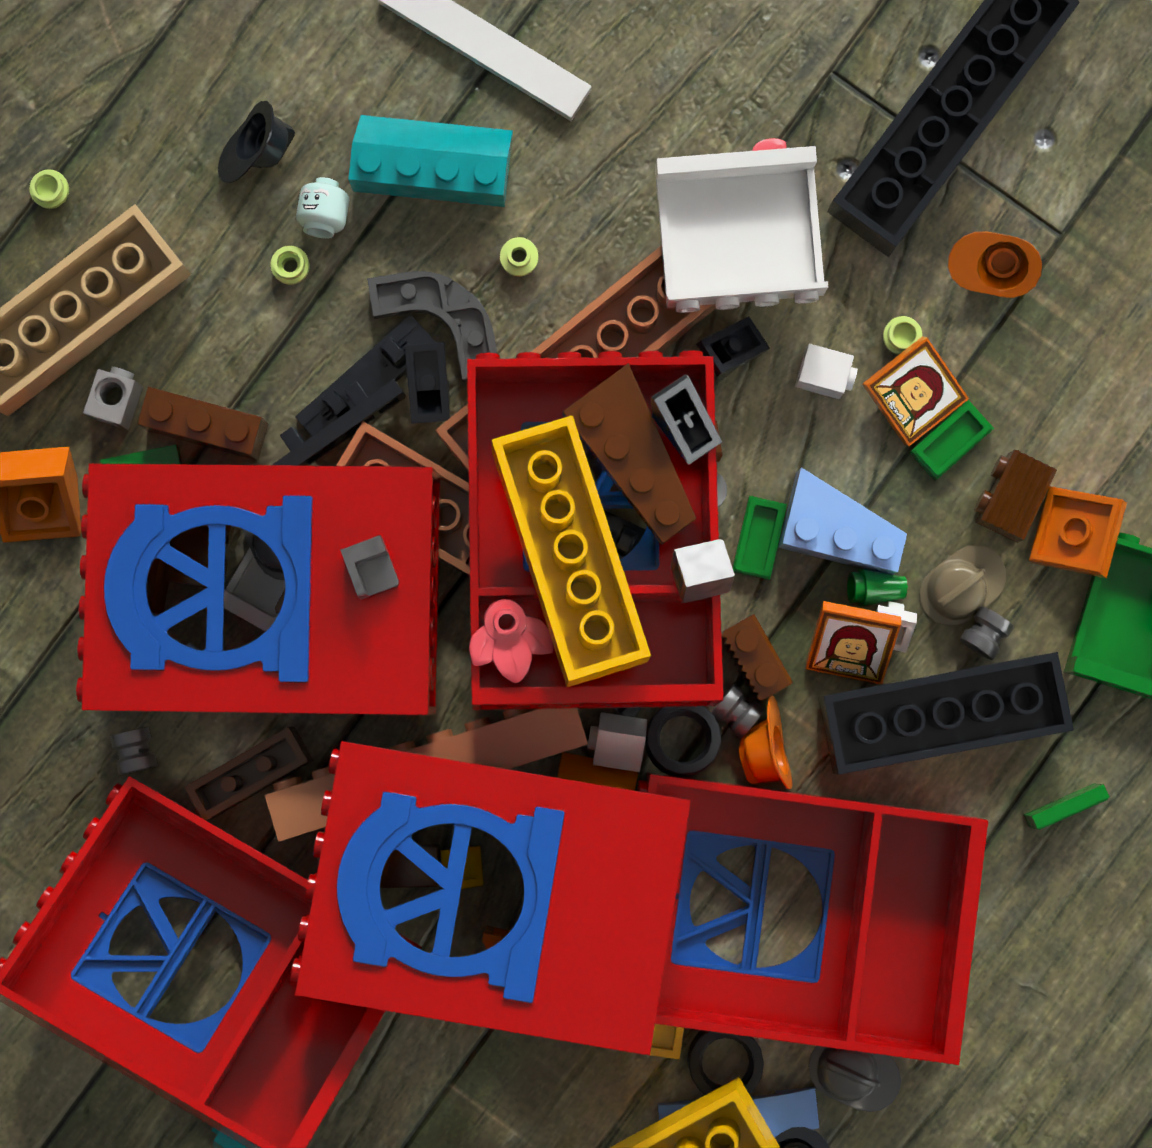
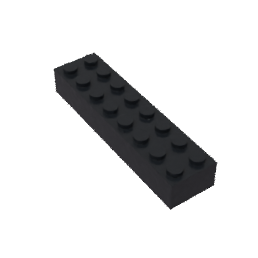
[827,0,1080,257]

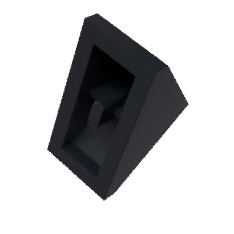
[651,374,722,465]

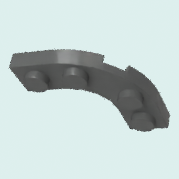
[367,271,497,382]

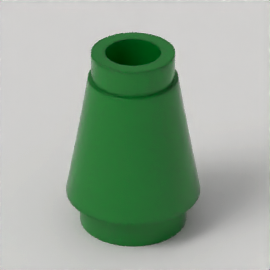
[847,568,908,607]

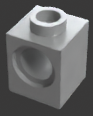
[83,366,143,430]

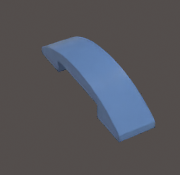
[658,1087,819,1137]

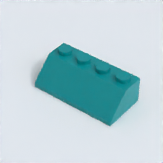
[348,115,513,207]

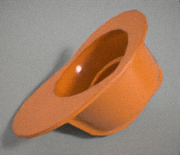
[948,231,1042,298]
[739,695,792,790]

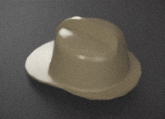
[920,545,1006,625]

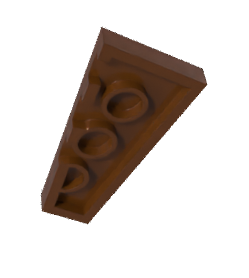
[562,363,696,545]

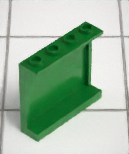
[1064,533,1152,700]

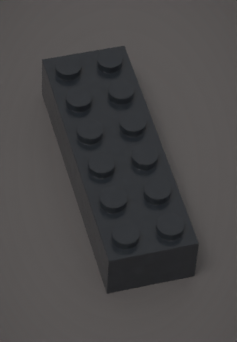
[818,652,1074,775]

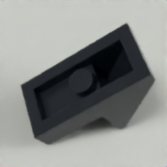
[696,316,770,381]
[405,342,451,424]

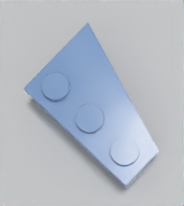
[778,467,907,574]

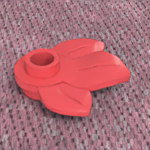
[469,599,553,683]

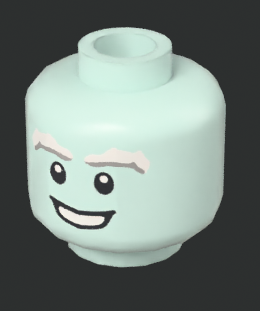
[296,177,350,238]

